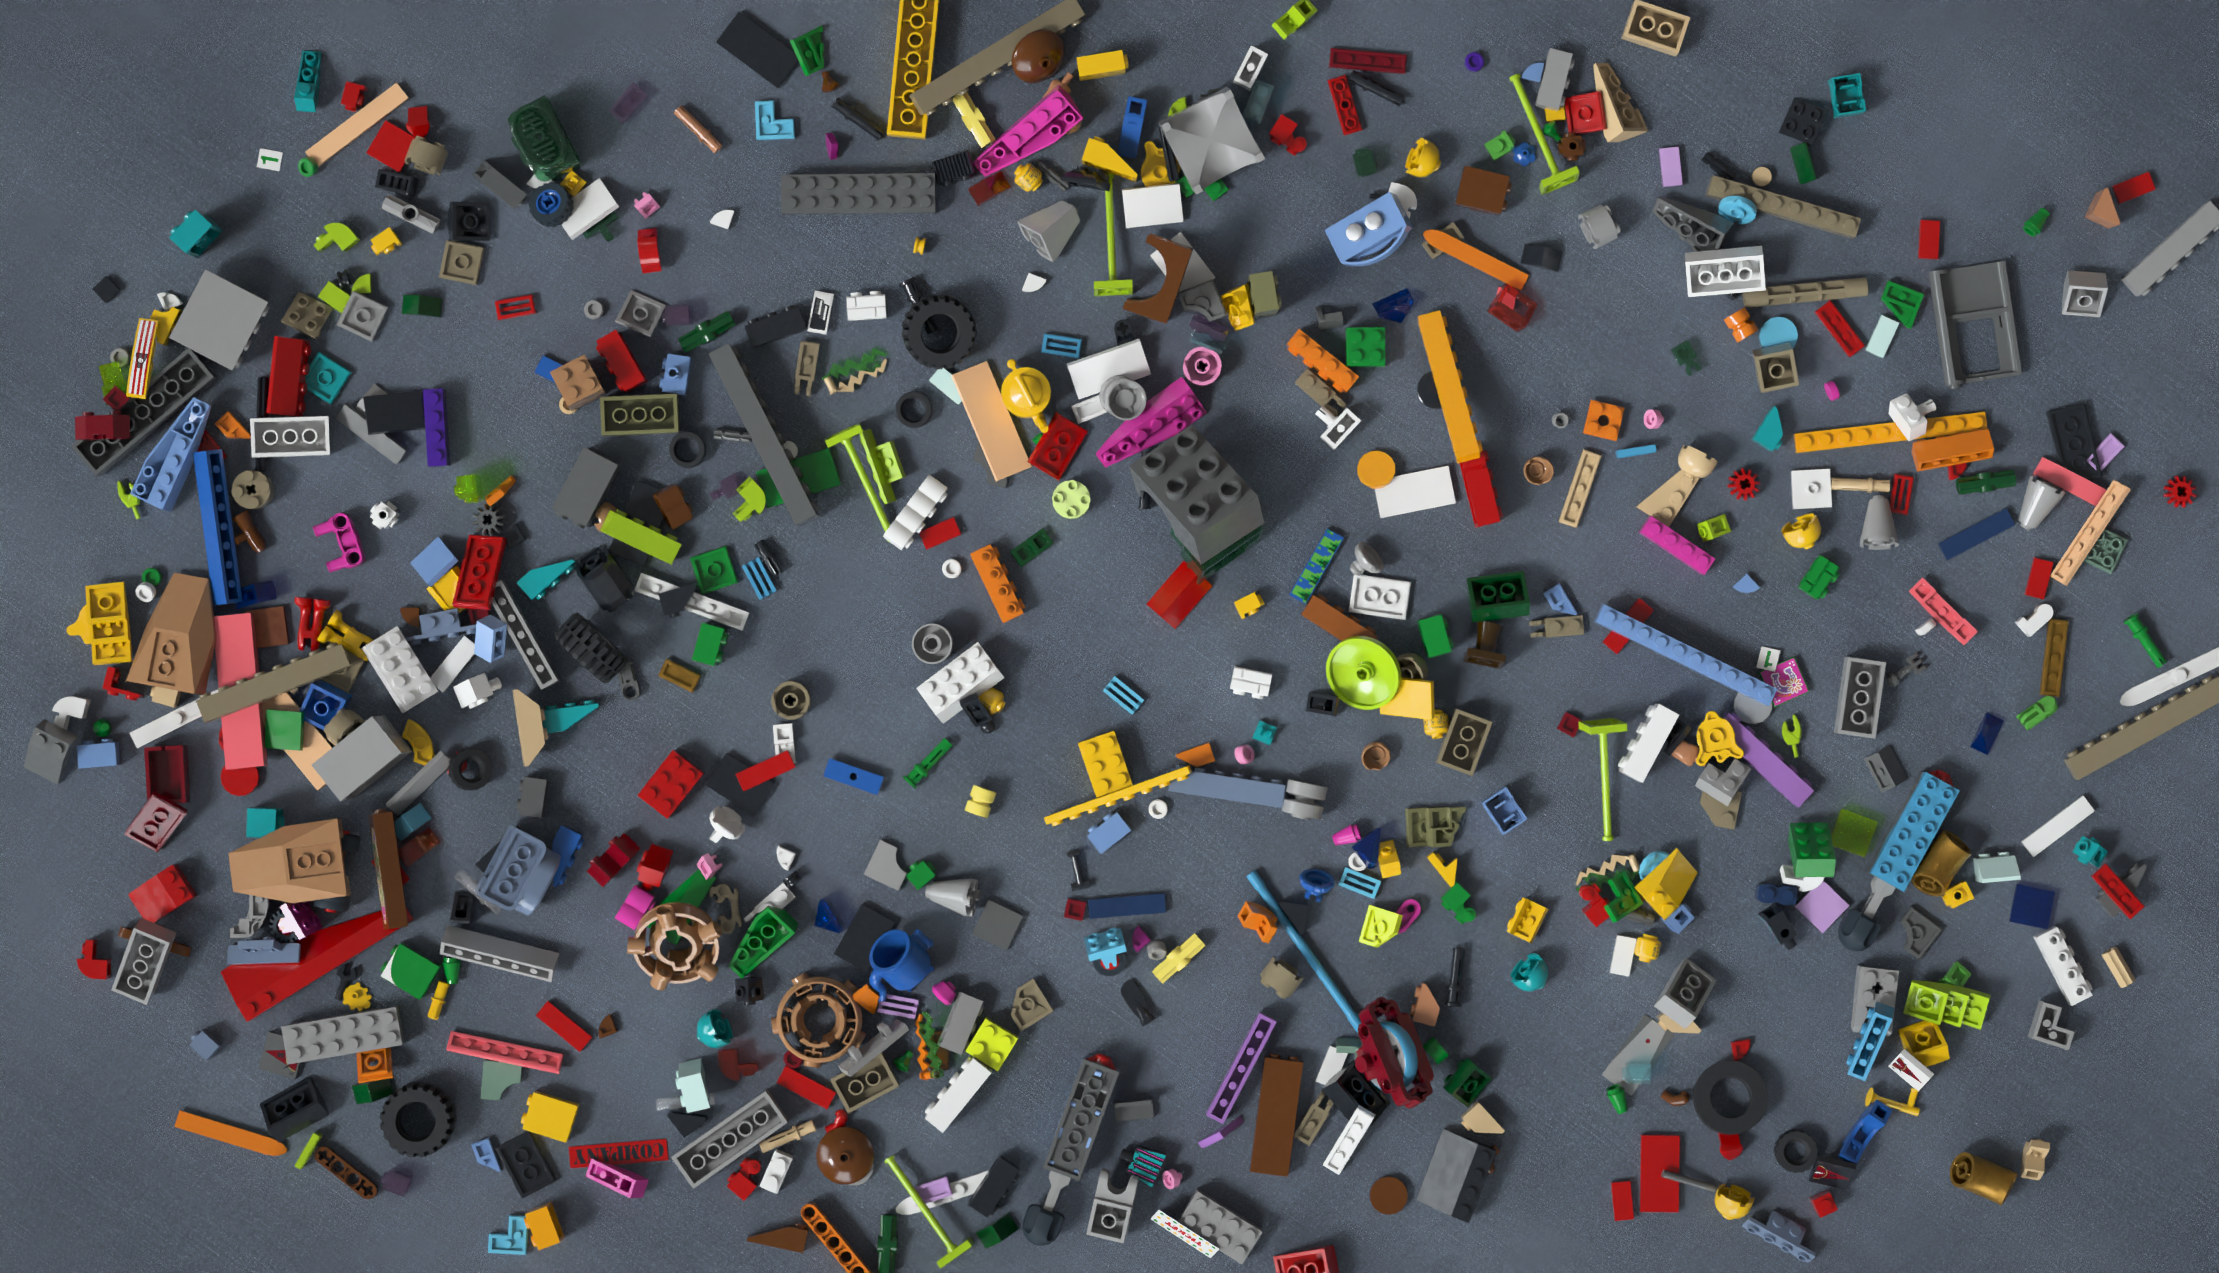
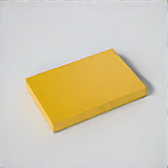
[1380,677,1435,720]

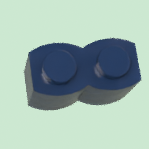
[1755,883,1797,905]

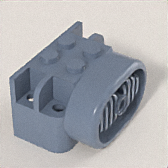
[474,824,561,916]

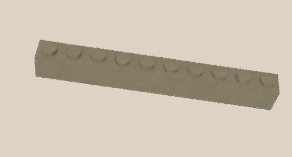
[909,0,1085,116]
[2064,671,2219,780]

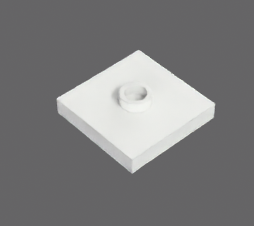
[1791,469,1832,509]

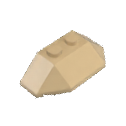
[512,689,548,766]

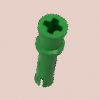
[2123,612,2168,668]
[903,738,952,789]

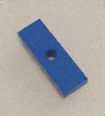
[823,758,884,795]

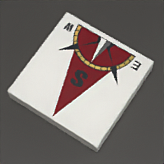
[1888,1049,1934,1091]

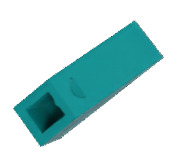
[294,50,322,112]
[517,559,577,600]
[542,700,601,734]

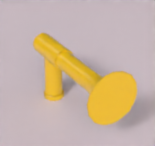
[1865,1087,1920,1116]

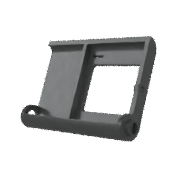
[1928,261,2022,389]

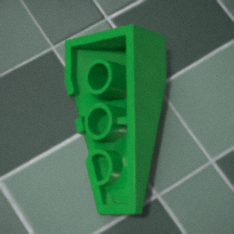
[647,869,717,945]
[728,905,798,978]

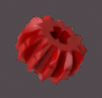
[1727,468,1761,501]
[2163,476,2197,508]

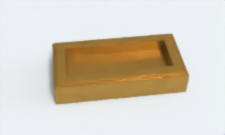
[658,659,701,693]

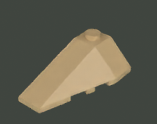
[1593,63,1648,142]

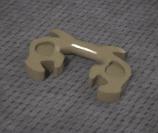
[709,883,742,934]

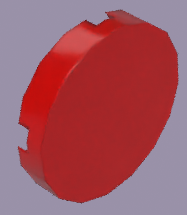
[220,766,260,796]

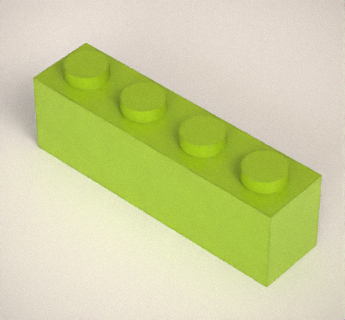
[600,509,682,565]

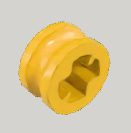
[913,236,926,255]

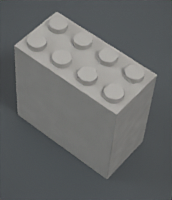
[169,269,270,370]

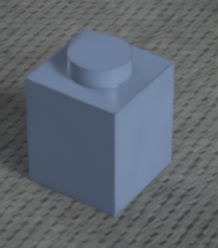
[189,1029,223,1060]

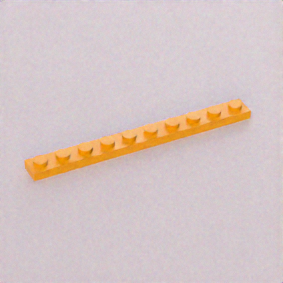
[1794,412,1987,453]

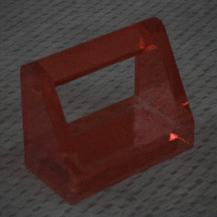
[1487,283,1538,332]

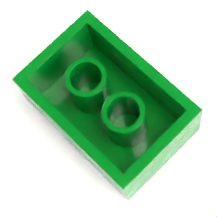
[1788,822,1836,877]

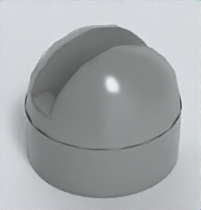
[1552,412,1568,428]

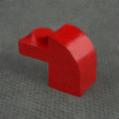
[637,228,662,274]
[77,939,112,980]

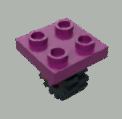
[269,901,323,943]

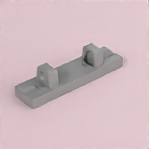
[838,1019,909,1077]

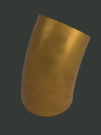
[1911,830,1972,897]
[1950,1152,2018,1206]

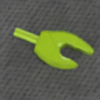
[117,481,141,520]
[1782,714,1802,758]

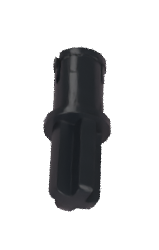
[754,539,782,576]

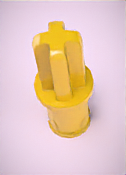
[427,981,450,1020]

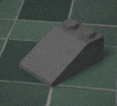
[24,719,79,785]

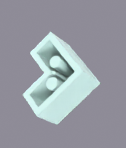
[675,1058,710,1113]

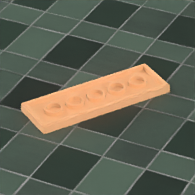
[951,361,1032,482]
[262,692,333,791]

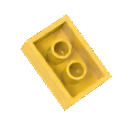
[1078,730,1133,798]

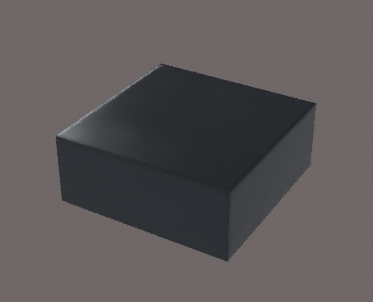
[92,276,120,303]

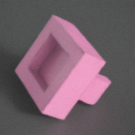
[634,192,660,219]
[696,853,722,880]

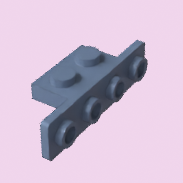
[405,609,476,646]
[227,937,301,965]
[1742,1210,1816,1263]

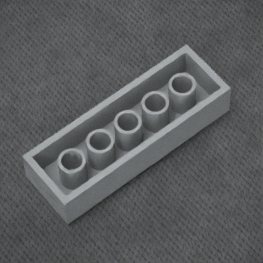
[281,1006,405,1064]
[671,1089,789,1189]

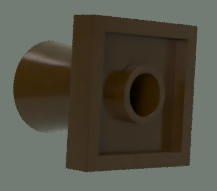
[1463,621,1506,669]

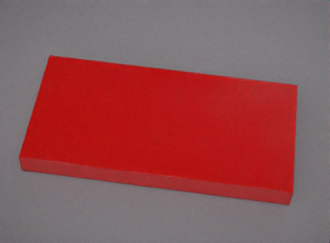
[452,535,507,610]
[1640,1135,1680,1213]

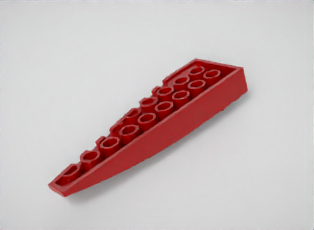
[221,906,414,1022]

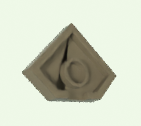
[1700,791,1742,830]
[1011,978,1054,1031]

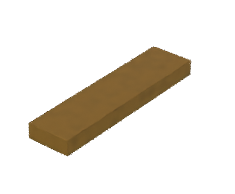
[2039,619,2069,697]

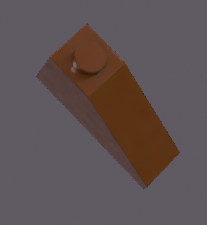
[747,1222,809,1253]

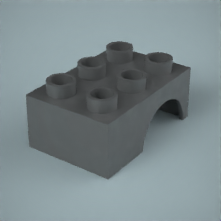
[1129,425,1264,564]

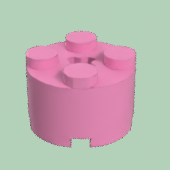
[1183,347,1222,386]

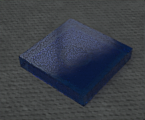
[2009,884,2055,929]

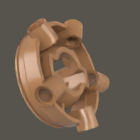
[627,902,722,991]
[771,972,866,1068]

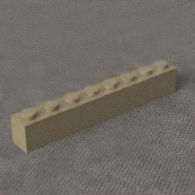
[1705,175,1861,239]
[196,642,352,723]

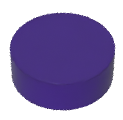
[1464,52,1484,72]

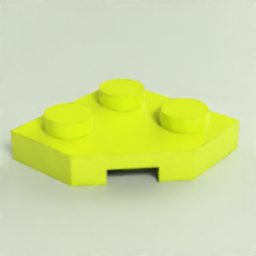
[1359,905,1403,948]

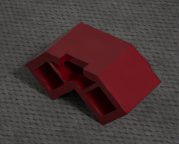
[75,411,130,440]
[587,833,641,887]

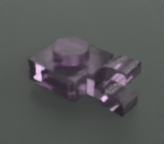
[709,473,741,501]

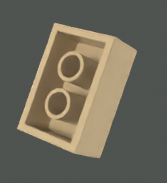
[1621,0,1690,57]

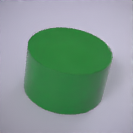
[1422,1037,1449,1065]

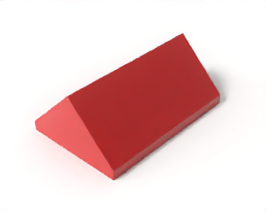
[1146,561,1212,629]

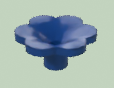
[1513,142,1536,166]

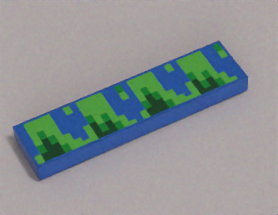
[1289,529,1344,605]

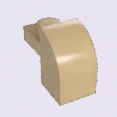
[2020,1139,2050,1180]

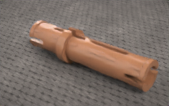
[674,105,723,154]

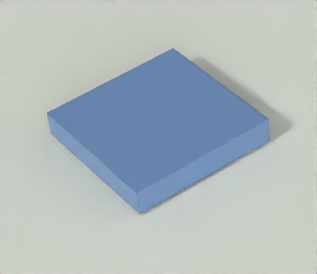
[410,537,458,587]

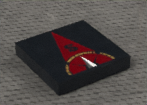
[1808,1156,1856,1190]

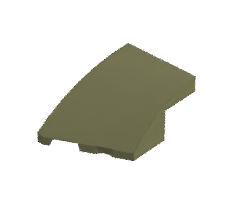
[1405,806,1466,847]

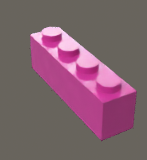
[1638,516,1715,575]

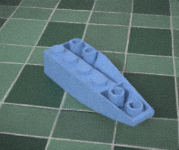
[130,397,211,511]

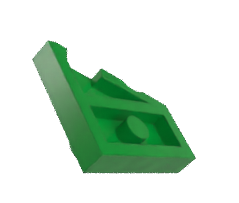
[790,25,824,76]
[1880,281,1924,329]

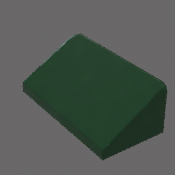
[1790,142,1817,184]

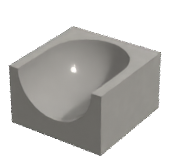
[312,715,413,801]

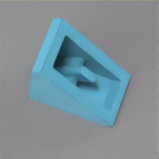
[394,803,432,842]

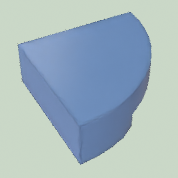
[1521,63,1544,83]
[1732,574,1760,593]

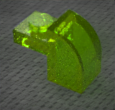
[99,361,127,405]

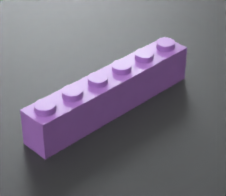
[1722,713,1814,808]
[1206,1011,1277,1124]

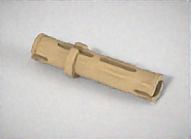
[1831,478,1890,493]
[759,1120,817,1153]

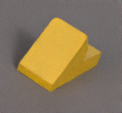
[1426,852,1457,887]

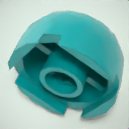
[1510,953,1549,992]
[697,1009,733,1048]

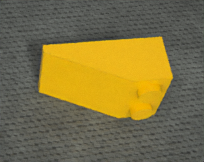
[1082,136,1138,182]
[1634,848,1698,920]

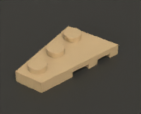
[1636,469,1699,527]

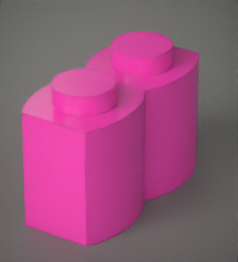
[615,884,656,930]

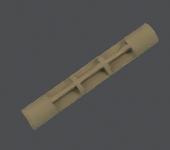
[1742,277,1868,308]

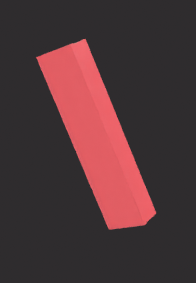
[214,613,268,770]

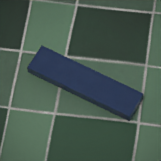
[1938,508,2015,561]
[1088,893,1166,919]

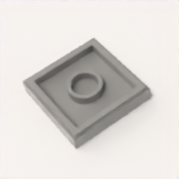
[336,290,388,342]

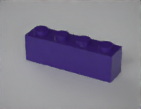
[423,388,450,467]

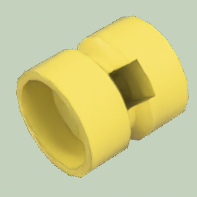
[965,785,996,818]

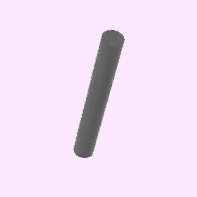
[1661,1170,1717,1192]

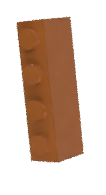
[1300,594,1378,641]

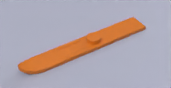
[1423,229,1529,290]
[174,1110,287,1156]

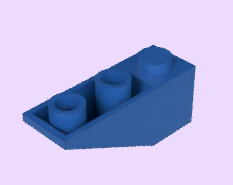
[1117,96,1147,159]
[552,825,584,887]

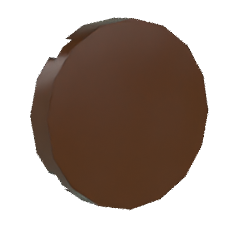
[1369,1176,1408,1215]

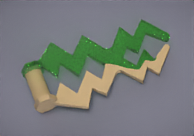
[822,348,887,395]
[1576,853,1640,891]

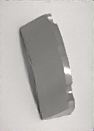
[230,870,269,938]

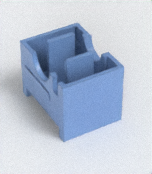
[1480,786,1527,835]

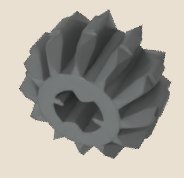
[472,504,505,536]

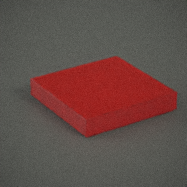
[1564,91,1607,135]
[366,120,415,173]

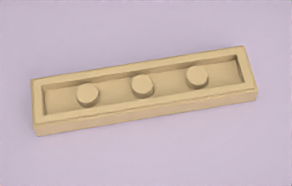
[1558,449,1602,528]

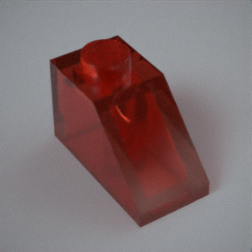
[968,171,1011,207]
[398,827,441,867]

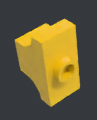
[150,307,183,346]
[1374,840,1401,878]

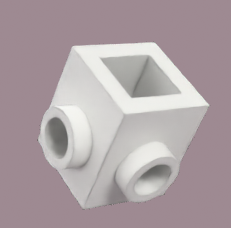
[370,501,400,529]

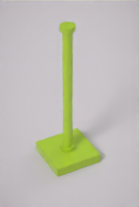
[1509,73,1580,195]
[1094,173,1133,296]
[825,422,890,542]
[1579,718,1627,841]
[884,1155,974,1269]

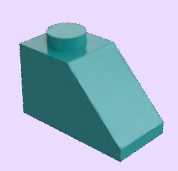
[1751,406,1783,452]

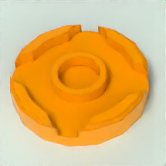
[1357,451,1395,489]

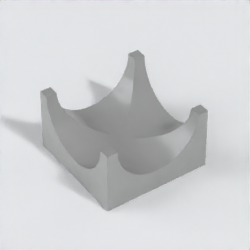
[1158,87,1265,195]

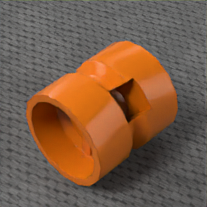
[1724,307,1758,343]

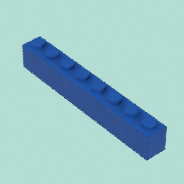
[193,449,243,605]

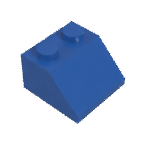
[299,679,352,730]

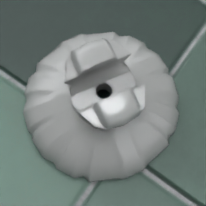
[1350,542,1384,576]

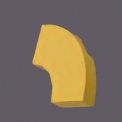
[402,719,434,765]

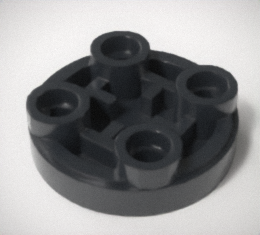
[1417,371,1442,409]

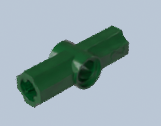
[678,311,736,353]
[1955,470,2016,495]
[877,1214,898,1273]

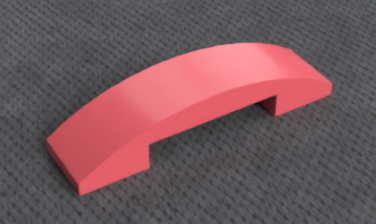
[2033,457,2107,506]
[1909,577,1978,645]

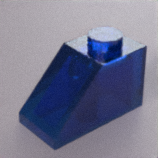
[235,580,277,609]

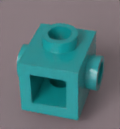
[2073,836,2108,868]

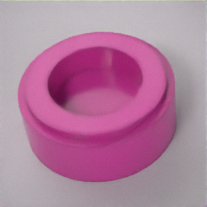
[1824,381,1840,401]

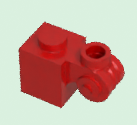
[1269,114,1307,156]
[1579,883,1610,928]
[727,1157,761,1201]

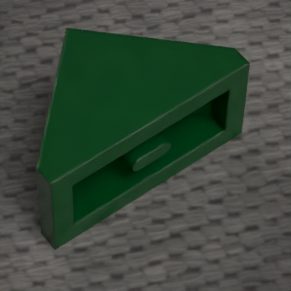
[402,295,442,318]
[352,1078,394,1104]
[976,1213,1019,1249]

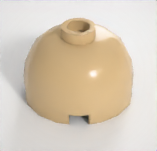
[1678,445,1718,480]

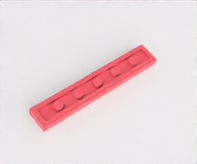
[446,1031,564,1074]

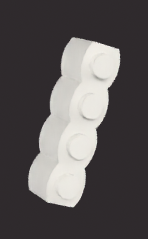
[883,474,948,551]

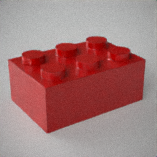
[596,330,648,393]
[637,750,705,819]

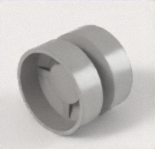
[1099,375,1146,420]
[912,624,953,664]
[1282,779,1328,820]

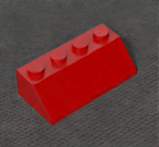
[266,336,311,417]

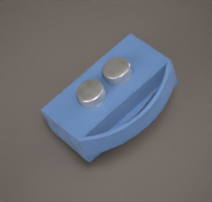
[1325,192,1413,266]

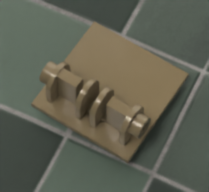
[281,292,333,339]

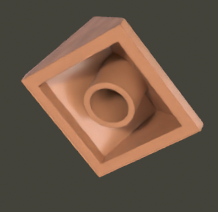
[2085,188,2120,229]

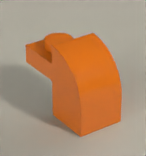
[1238,901,1278,943]

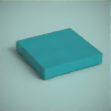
[305,352,352,405]

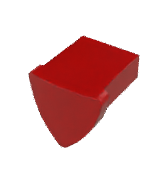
[406,106,430,138]
[1718,1133,1743,1160]

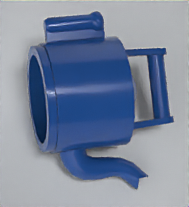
[869,930,935,1002]

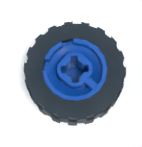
[529,182,574,227]

